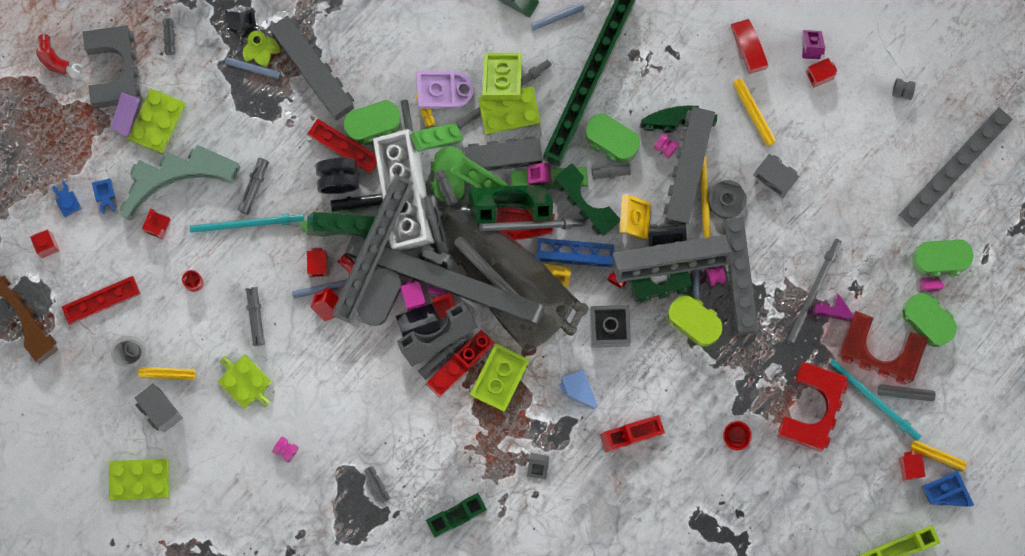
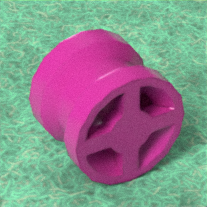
[706,266,726,286]

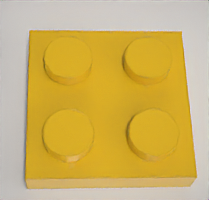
[619,194,651,240]

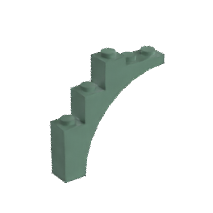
[120,145,241,221]

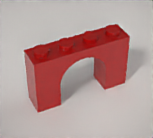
[776,362,848,452]

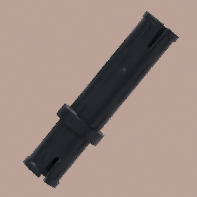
[330,193,383,212]

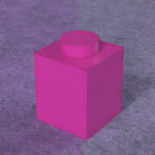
[401,280,426,311]

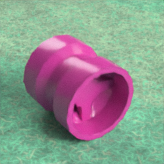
[653,133,679,159]
[272,436,299,463]

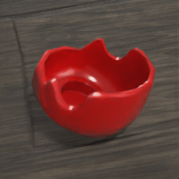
[723,421,752,451]

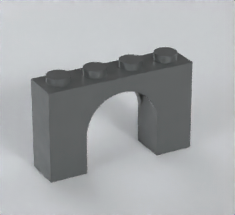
[82,25,141,109]

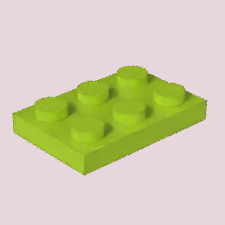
[482,53,522,100]
[477,86,541,135]
[127,88,186,155]
[470,343,530,413]
[109,458,169,501]

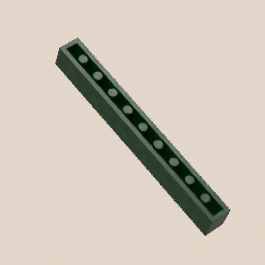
[543,0,636,167]

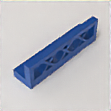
[536,238,614,268]

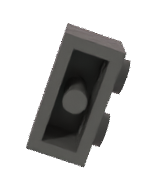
[753,154,800,198]

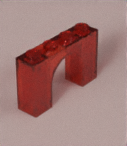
[837,311,929,385]

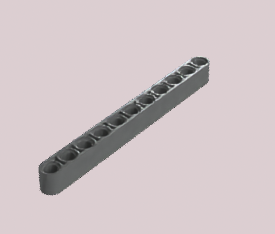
[345,235,545,325]

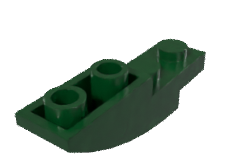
[640,105,718,133]

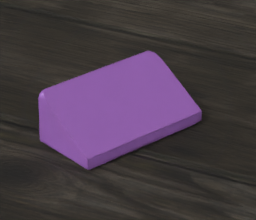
[111,92,140,136]

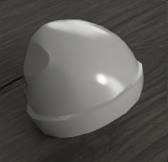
[111,336,146,367]

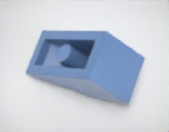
[559,370,598,409]

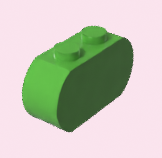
[344,100,401,145]
[585,114,640,163]
[430,146,465,206]
[912,239,974,278]
[902,293,957,347]

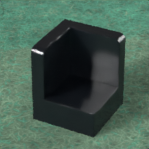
[225,5,256,31]

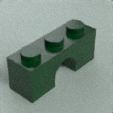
[630,271,692,304]
[426,493,487,539]

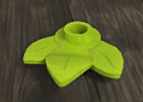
[243,31,280,67]

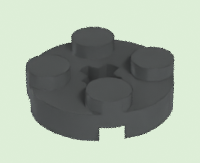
[708,180,747,219]
[418,245,456,271]

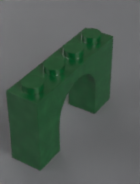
[469,184,553,224]

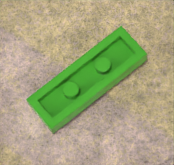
[410,123,464,152]
[451,155,508,188]

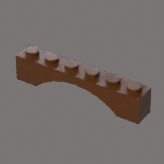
[0,275,58,364]

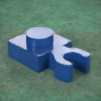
[92,178,116,214]
[52,181,82,217]

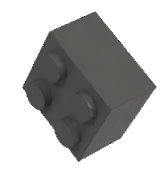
[589,305,631,348]
[135,383,183,432]

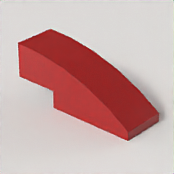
[731,19,768,74]
[600,415,665,453]

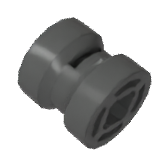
[892,78,916,100]

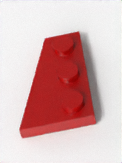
[493,207,555,245]

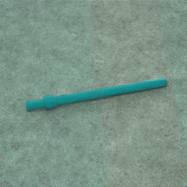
[190,213,305,233]
[828,359,922,441]

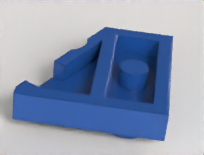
[921,471,974,507]

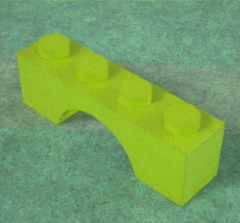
[856,525,941,556]

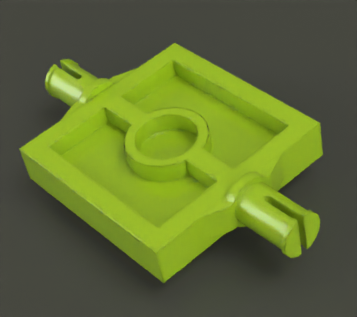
[217,354,273,409]

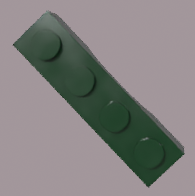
[554,163,620,236]
[307,212,376,239]

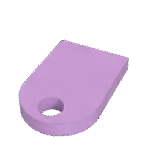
[416,71,474,109]

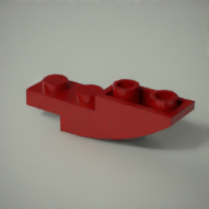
[426,329,495,398]

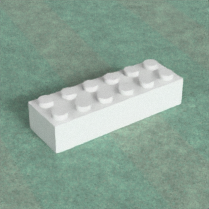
[373,129,435,252]

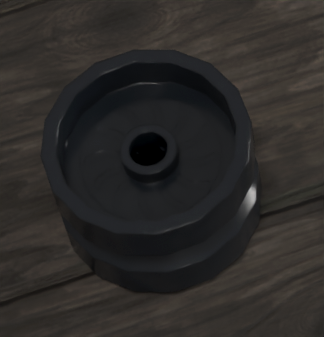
[315,158,359,194]

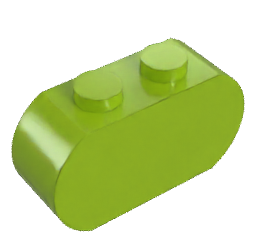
[667,296,722,347]

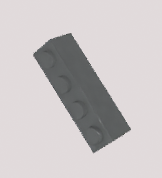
[464,136,543,171]

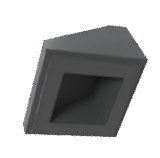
[527,453,549,479]

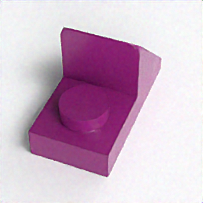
[802,30,825,59]
[812,293,853,322]

